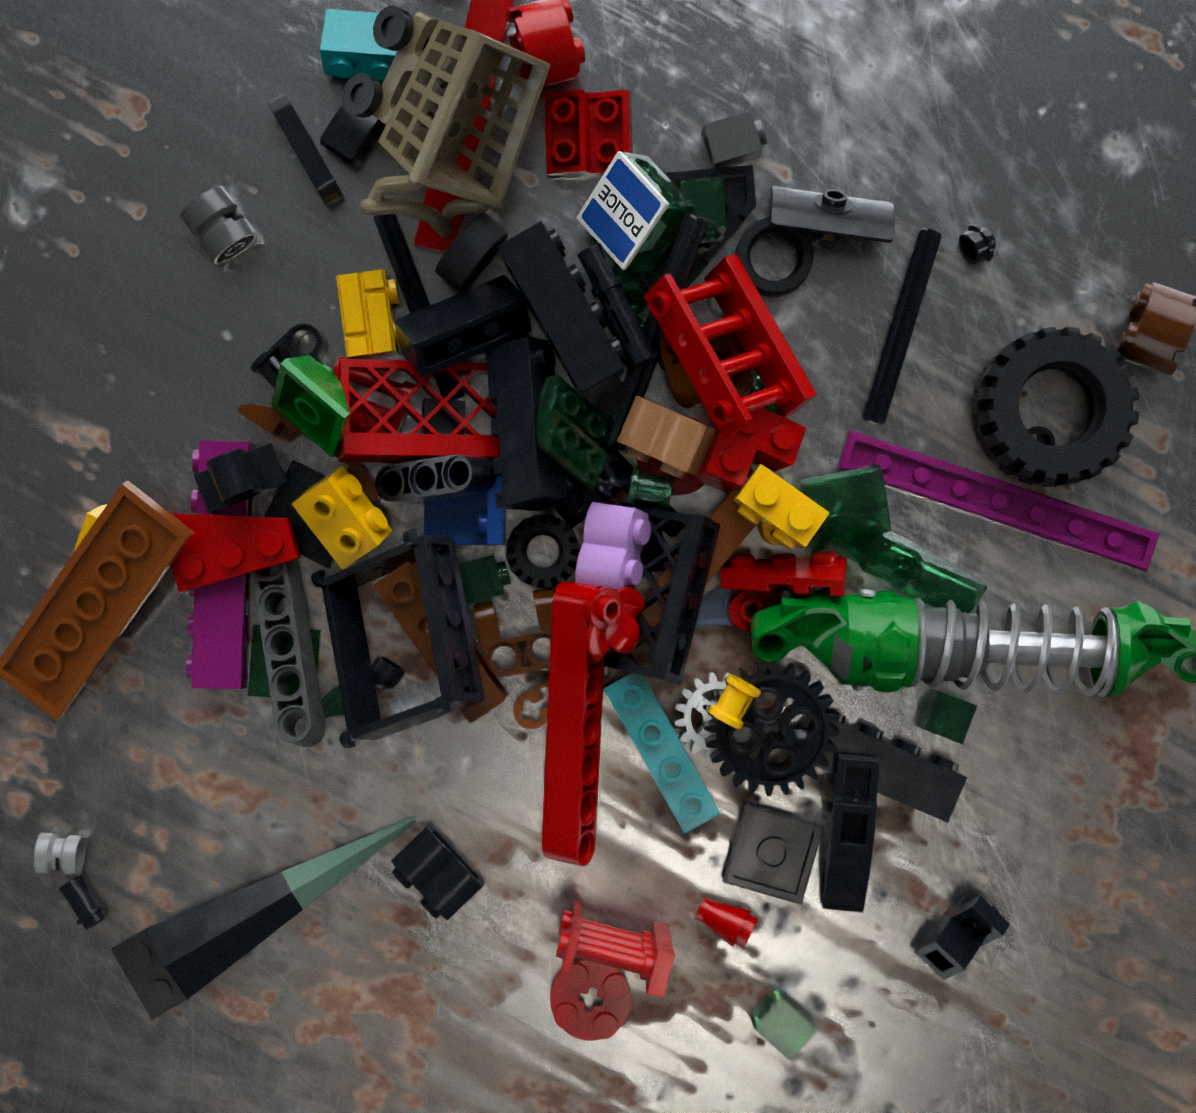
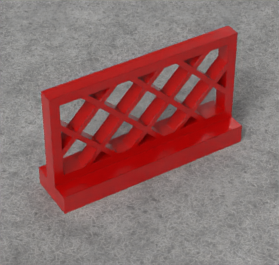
[338,359,500,463]

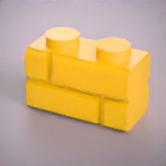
[336,269,400,359]

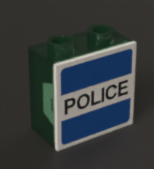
[576,151,695,273]

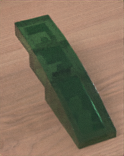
[820,508,988,613]

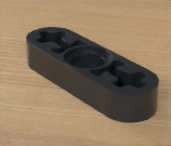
[267,93,344,206]

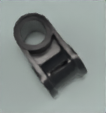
[250,323,329,389]

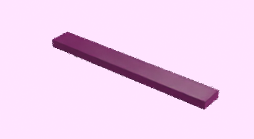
[837,430,1160,572]

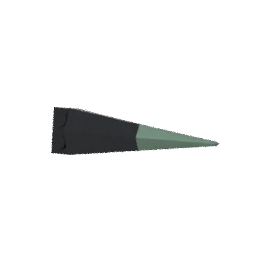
[111,817,417,1020]

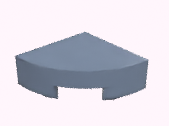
[695,586,732,627]

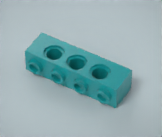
[603,672,721,834]

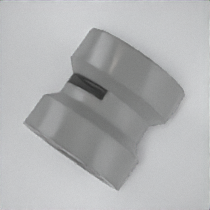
[34,832,86,876]

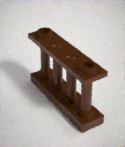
[373,561,510,725]

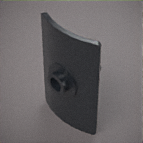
[770,186,895,249]

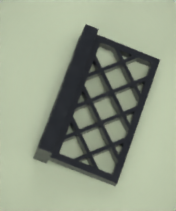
[604,503,721,685]

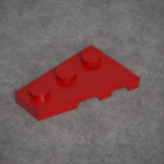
[170,513,301,592]
[721,551,848,596]

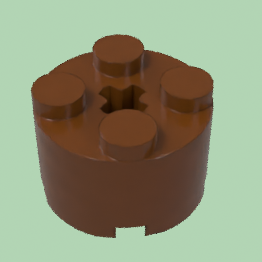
[1116,282,1196,376]

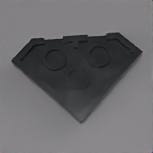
[637,165,756,300]

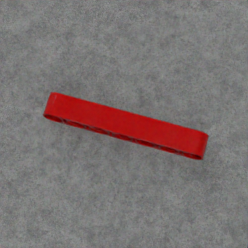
[542,581,605,866]

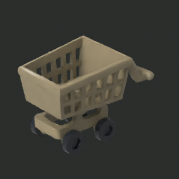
[342,5,550,238]

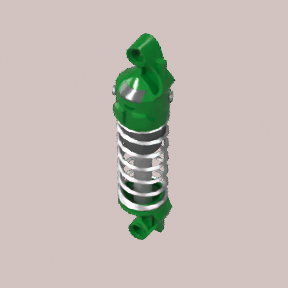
[750,587,1196,698]

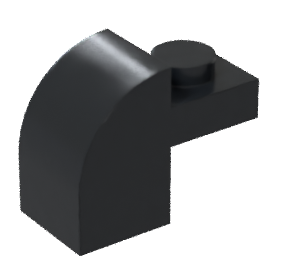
[914,895,1010,980]

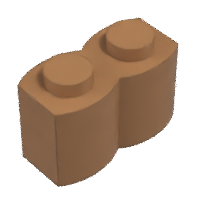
[617,395,717,479]

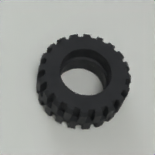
[972,326,1140,487]

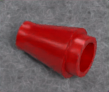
[694,897,758,949]

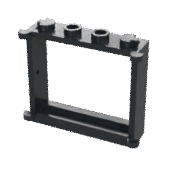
[311,529,485,748]

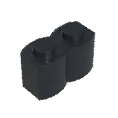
[391,824,485,921]

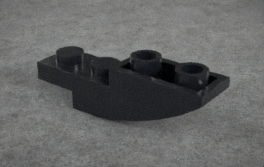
[822,754,881,913]

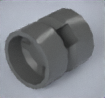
[180,186,258,265]

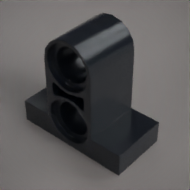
[193,443,288,514]

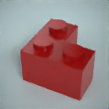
[690,408,807,493]

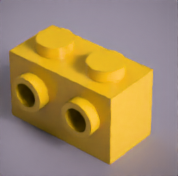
[733,464,830,550]
[292,465,393,570]

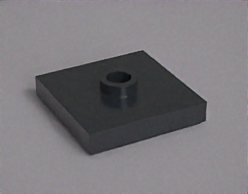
[264,460,335,569]
[722,802,824,905]

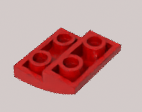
[544,89,633,176]

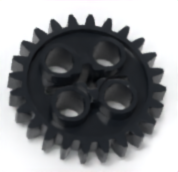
[703,660,840,796]

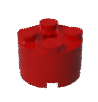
[506,0,585,87]

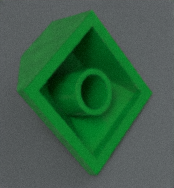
[271,355,350,458]

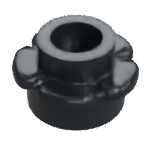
[959,224,996,264]

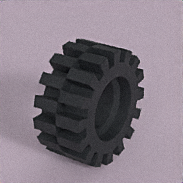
[506,514,580,588]

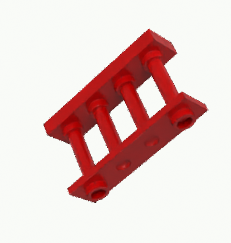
[643,254,817,440]
[556,900,675,998]

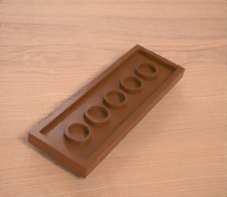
[0,481,195,721]

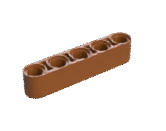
[635,467,756,645]

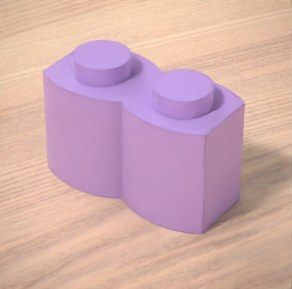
[575,502,651,590]

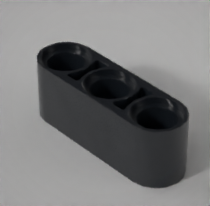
[375,454,496,503]

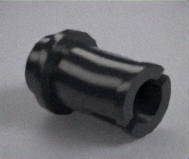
[59,875,107,930]

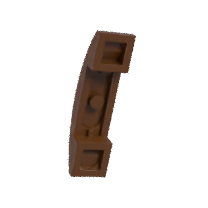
[237,404,382,504]

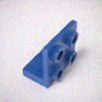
[424,461,506,545]

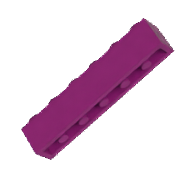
[185,440,256,689]

